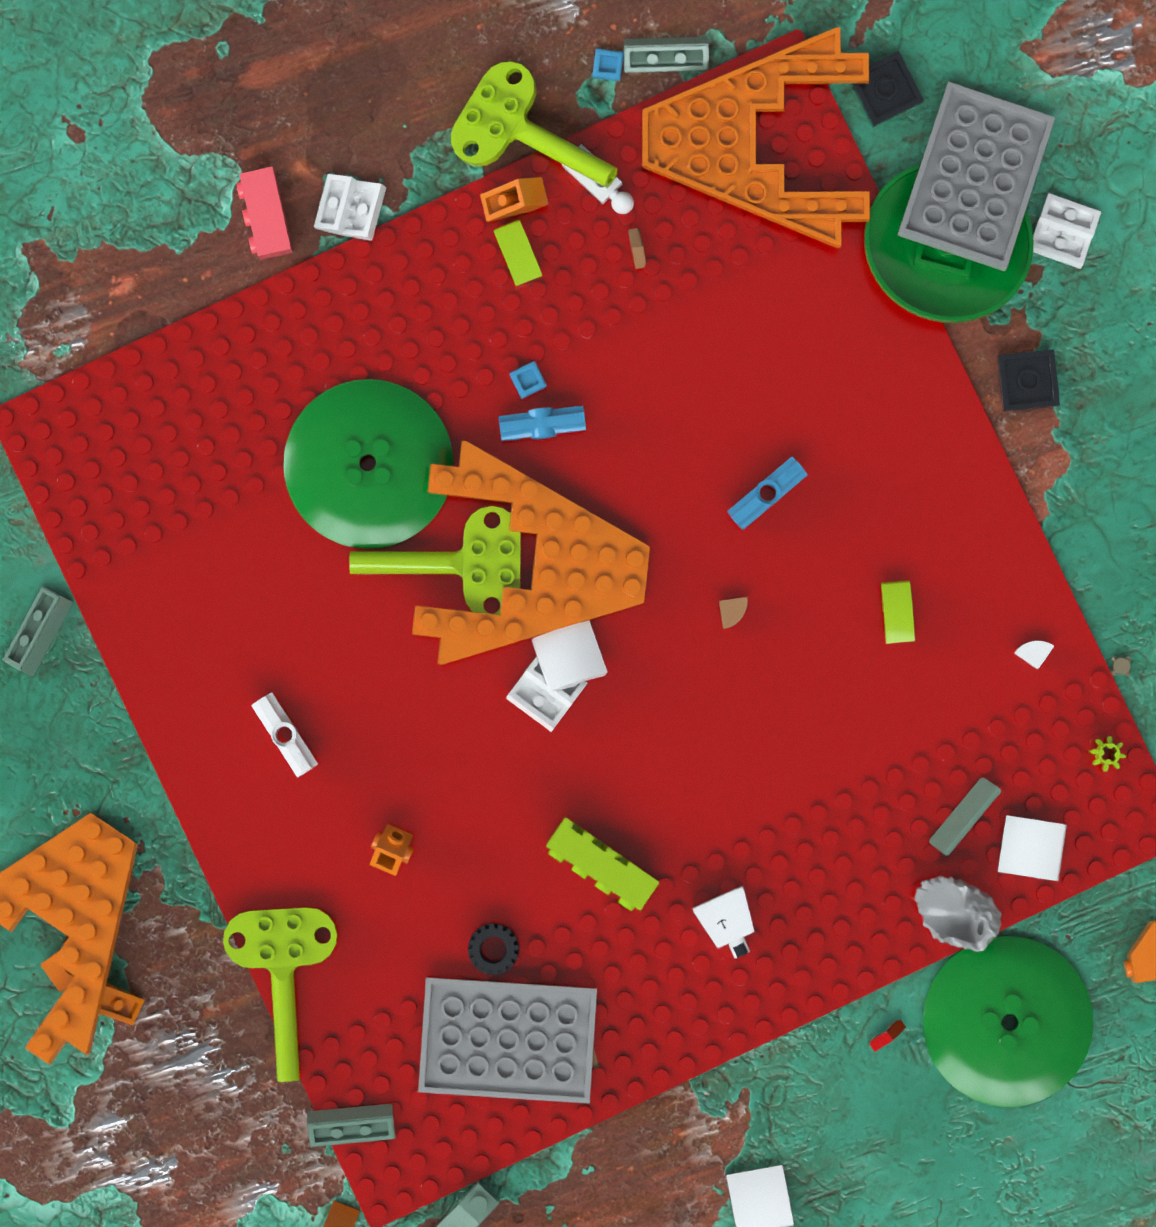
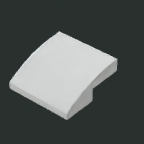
[314,174,386,241]
[1033,193,1101,269]
[532,620,607,692]
[506,657,587,732]
[998,815,1067,881]
[726,1165,794,1227]

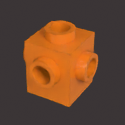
[370,824,414,876]

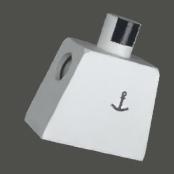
[692,886,754,958]

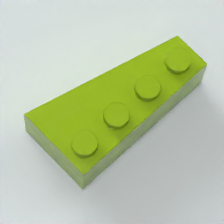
[546,817,660,911]

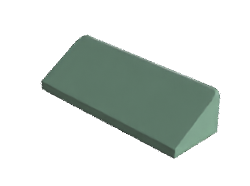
[624,37,709,73]
[2,586,72,676]
[929,778,1001,856]
[307,1104,395,1147]

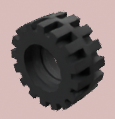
[468,923,519,975]

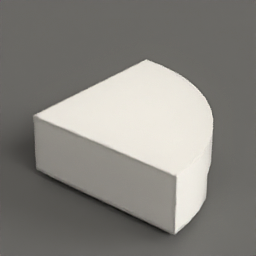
[1014,641,1054,669]

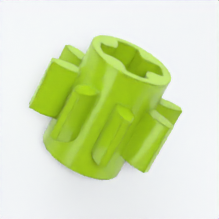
[1089,736,1126,772]

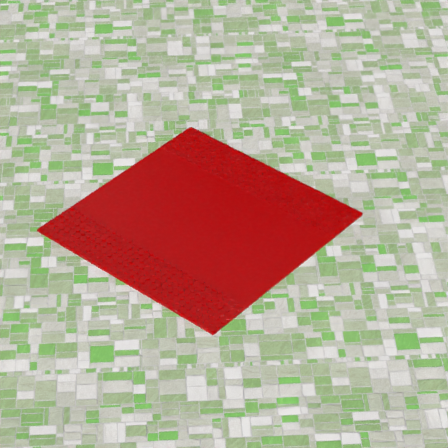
[0,29,1156,1227]

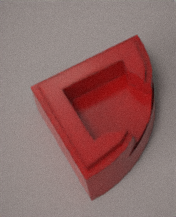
[869,1020,906,1052]

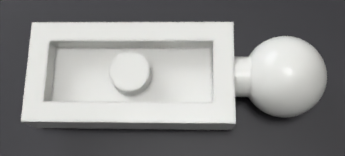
[562,144,634,214]

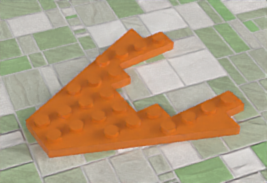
[642,27,870,248]
[412,441,650,665]
[0,813,138,1065]

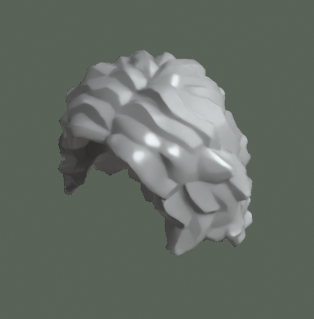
[914,876,1002,951]

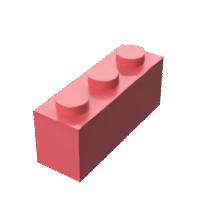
[236,167,293,260]

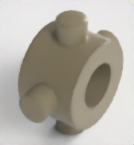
[1111,656,1132,677]

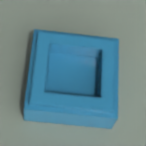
[592,49,624,82]
[509,361,547,399]

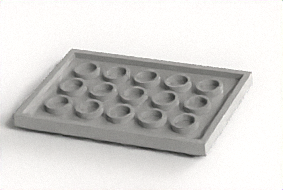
[897,82,1055,271]
[418,977,597,1103]

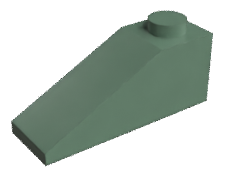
[435,1180,500,1227]

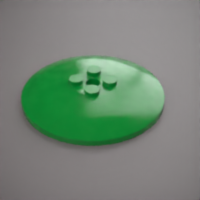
[864,164,1034,323]
[284,379,454,549]
[922,936,1093,1107]

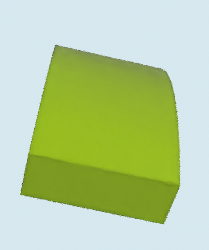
[493,220,542,286]
[881,580,915,644]

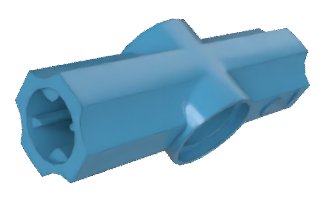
[499,406,586,441]
[727,457,808,530]

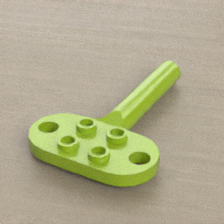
[451,62,618,188]
[350,506,521,615]
[223,907,338,1082]

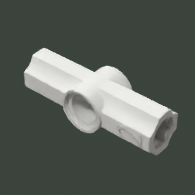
[251,692,318,777]

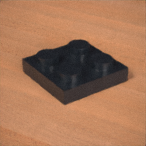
[851,51,924,128]
[997,349,1060,412]

